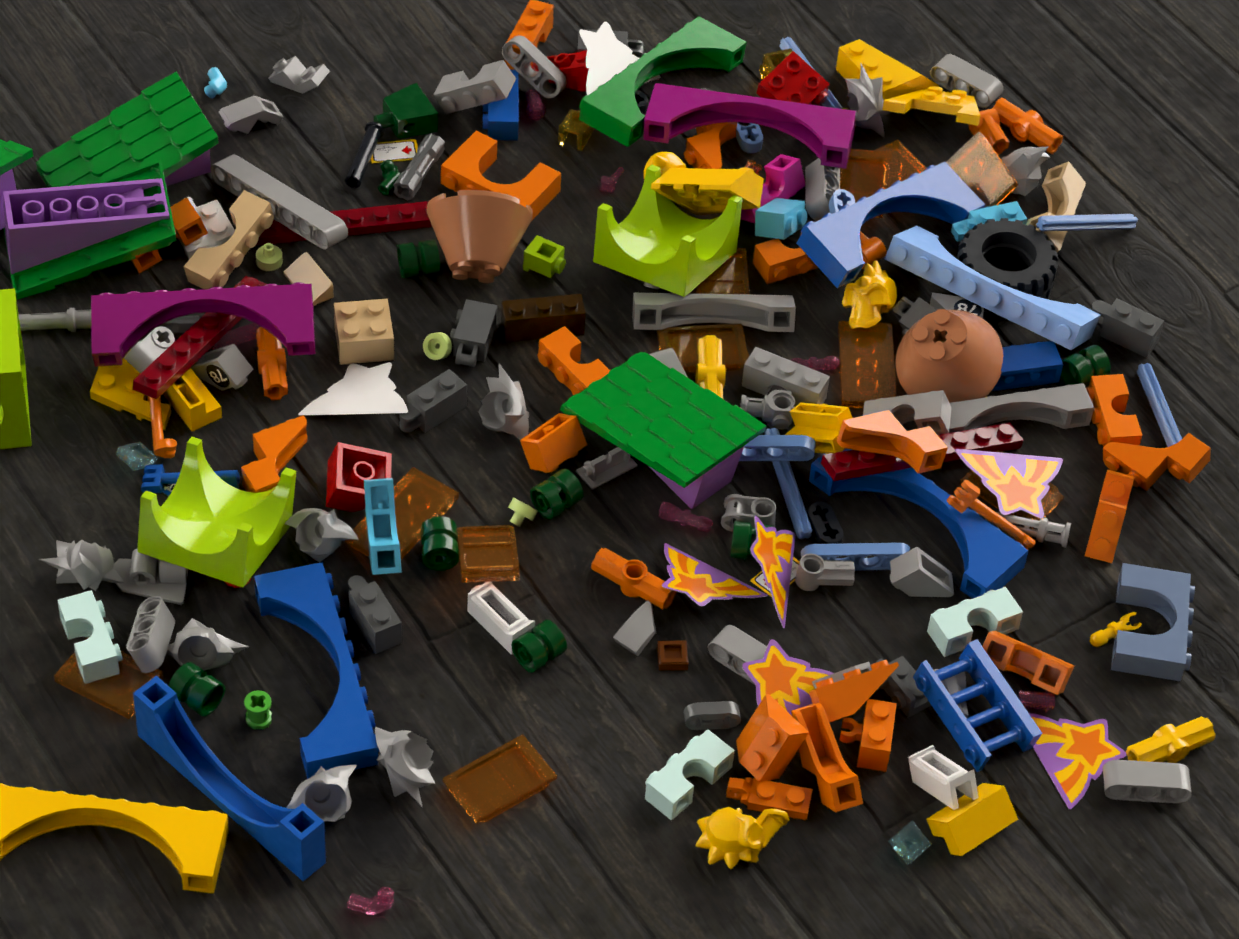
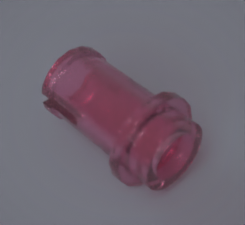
[525,89,546,120]
[1018,690,1055,712]

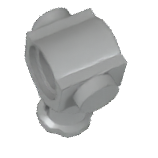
[740,390,795,429]

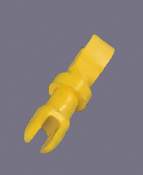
[1090,612,1142,647]

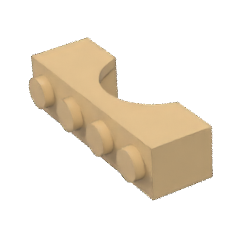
[1026,162,1086,252]
[184,190,274,289]

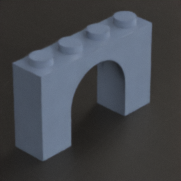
[1111,563,1195,681]

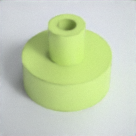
[256,243,283,271]
[423,332,452,360]
[508,497,538,527]

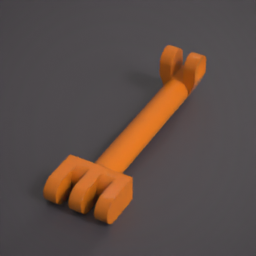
[147,396,177,458]
[947,480,1036,550]

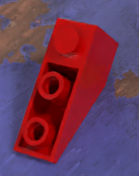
[531,50,589,91]

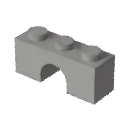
[433,60,516,114]
[742,347,830,407]
[863,390,952,435]

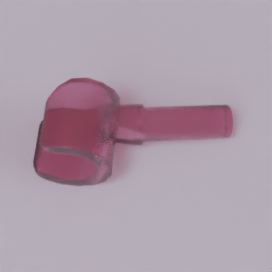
[600,167,624,193]

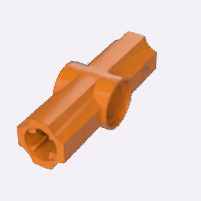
[993,97,1063,154]
[256,327,288,400]
[591,548,677,610]

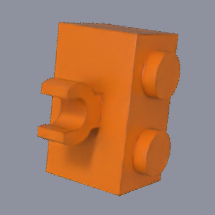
[520,413,587,473]
[840,699,897,772]

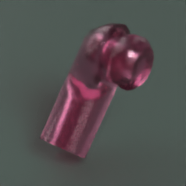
[347,887,394,916]

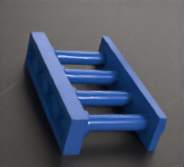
[913,639,1042,772]

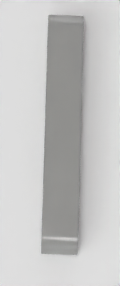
[210,154,348,249]

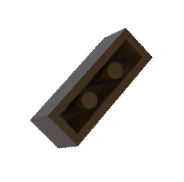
[501,294,586,342]

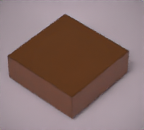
[657,640,689,671]

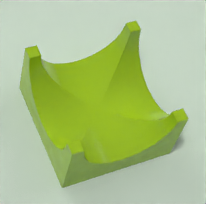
[593,165,743,297]
[0,288,32,449]
[137,437,296,587]

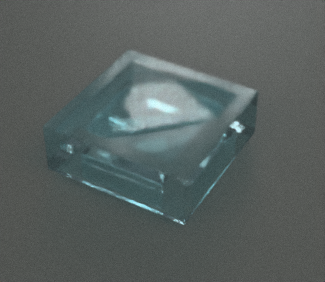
[116,442,157,471]
[888,821,932,865]

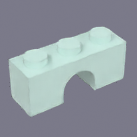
[927,587,1023,657]
[57,590,123,684]
[645,729,735,821]

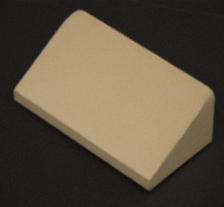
[284,252,334,306]

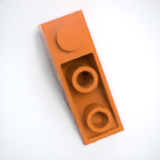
[809,660,899,723]

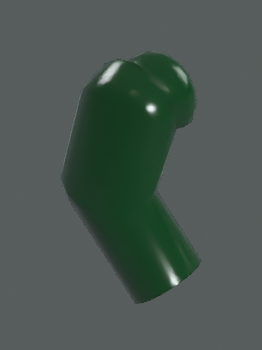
[378,160,400,196]

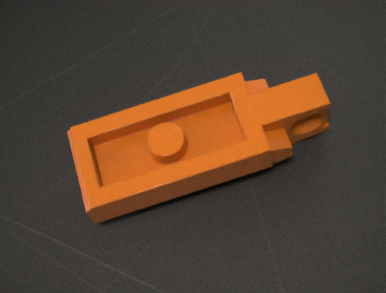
[726,777,812,820]

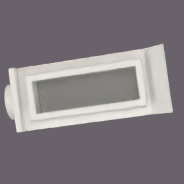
[467,579,535,655]
[908,745,979,810]

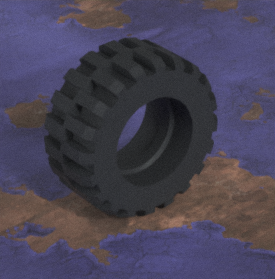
[957,218,1058,316]

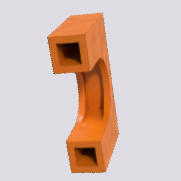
[441,131,561,220]

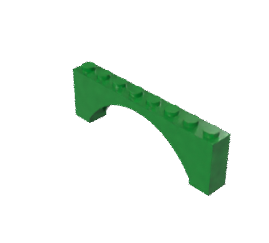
[579,16,747,147]

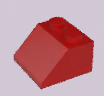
[326,442,392,512]

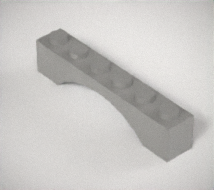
[632,293,796,332]
[938,383,1094,435]

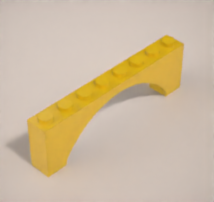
[0,783,229,894]

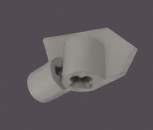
[114,548,188,605]

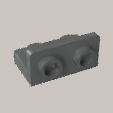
[876,656,932,718]

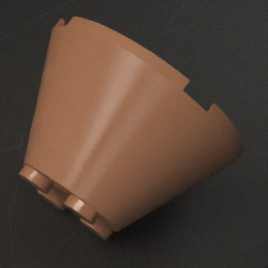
[427,190,533,283]
[896,309,1004,403]

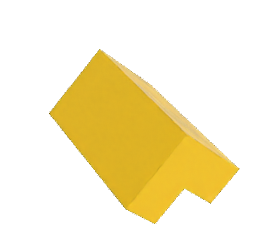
[163,367,222,432]
[785,403,852,454]
[926,783,1018,856]

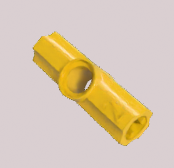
[695,335,726,399]
[1126,716,1216,763]

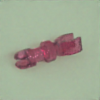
[790,356,840,371]
[658,502,713,532]

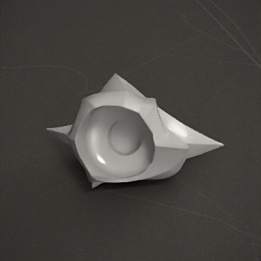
[845,64,891,137]
[985,146,1050,196]
[478,364,529,440]
[285,508,359,563]
[39,540,125,591]
[166,618,249,671]
[375,727,435,808]
[286,765,357,822]

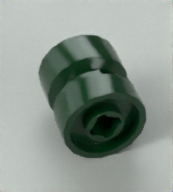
[397,239,440,278]
[1061,345,1111,387]
[530,469,583,520]
[420,516,459,571]
[730,521,774,560]
[511,619,567,673]
[169,662,226,717]

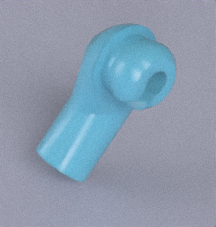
[204,67,227,98]

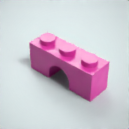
[740,154,805,223]

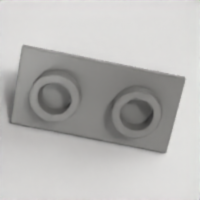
[576,447,637,489]

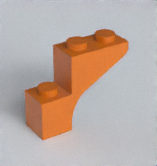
[684,122,737,169]
[836,410,948,474]
[241,415,307,493]
[1103,433,1211,491]
[1085,470,1134,563]
[791,702,863,812]

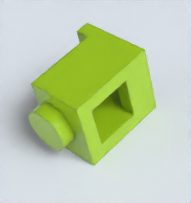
[523,235,566,278]

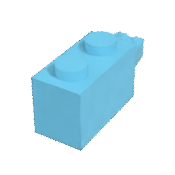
[755,198,807,240]
[951,201,1027,242]

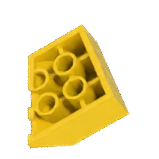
[836,39,939,100]
[651,168,764,215]

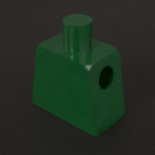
[373,83,438,139]

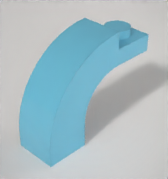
[364,478,402,575]

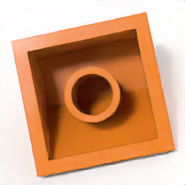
[736,694,809,782]

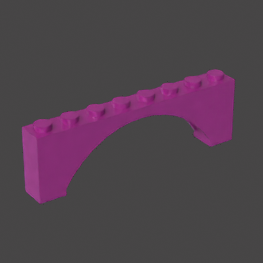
[643,83,856,169]
[91,282,315,367]

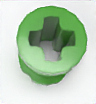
[244,690,272,729]

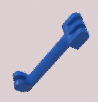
[141,464,240,493]

